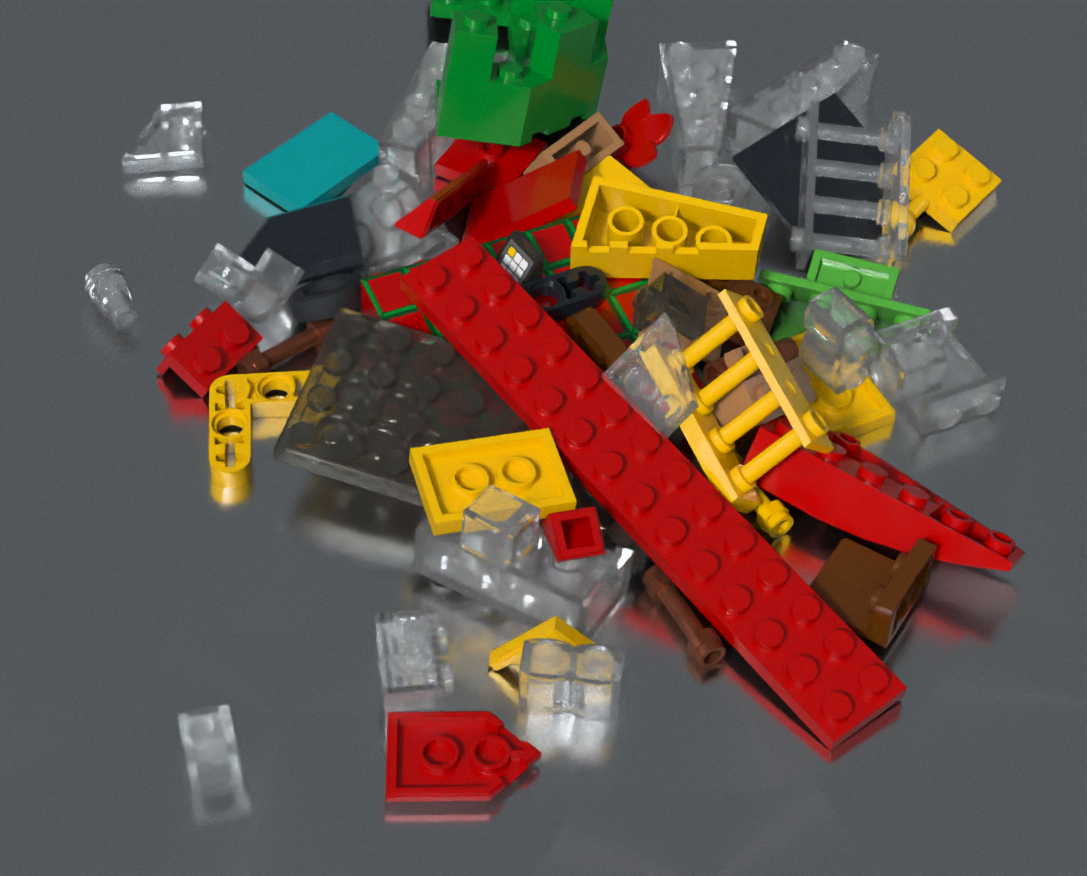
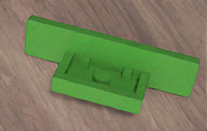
[758,248,932,334]

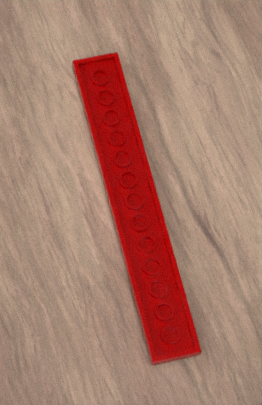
[399,236,907,751]

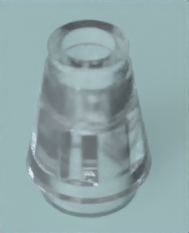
[84,263,138,329]

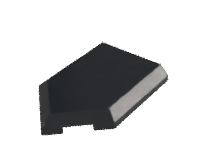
[233,194,364,289]

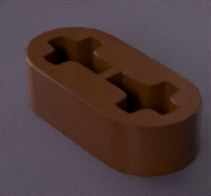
[566,307,634,383]

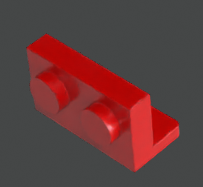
[156,300,263,398]

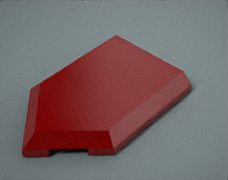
[386,711,542,802]

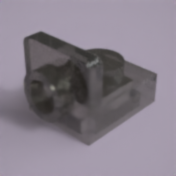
[632,272,708,341]

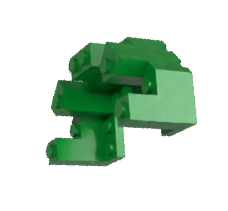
[429,0,613,147]

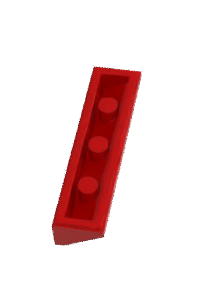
[394,159,490,239]

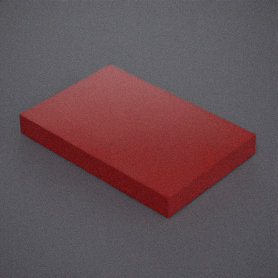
[462,150,587,244]

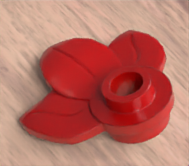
[612,99,674,168]

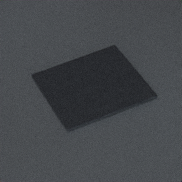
[732,93,911,258]

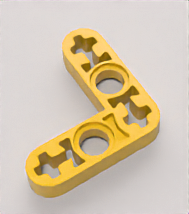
[209,370,343,488]

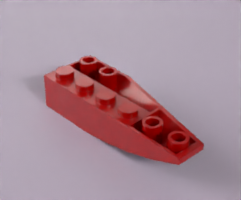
[743,414,1026,572]

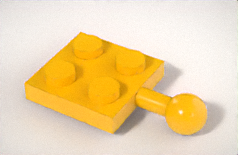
[882,129,1002,241]

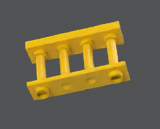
[642,289,834,514]

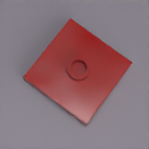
[435,137,547,193]

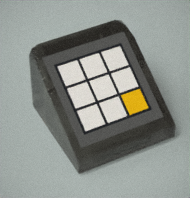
[495,229,544,285]

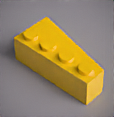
[570,175,768,280]

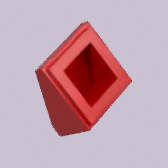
[542,507,606,563]

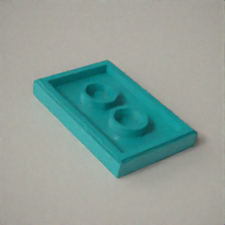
[242,112,390,211]

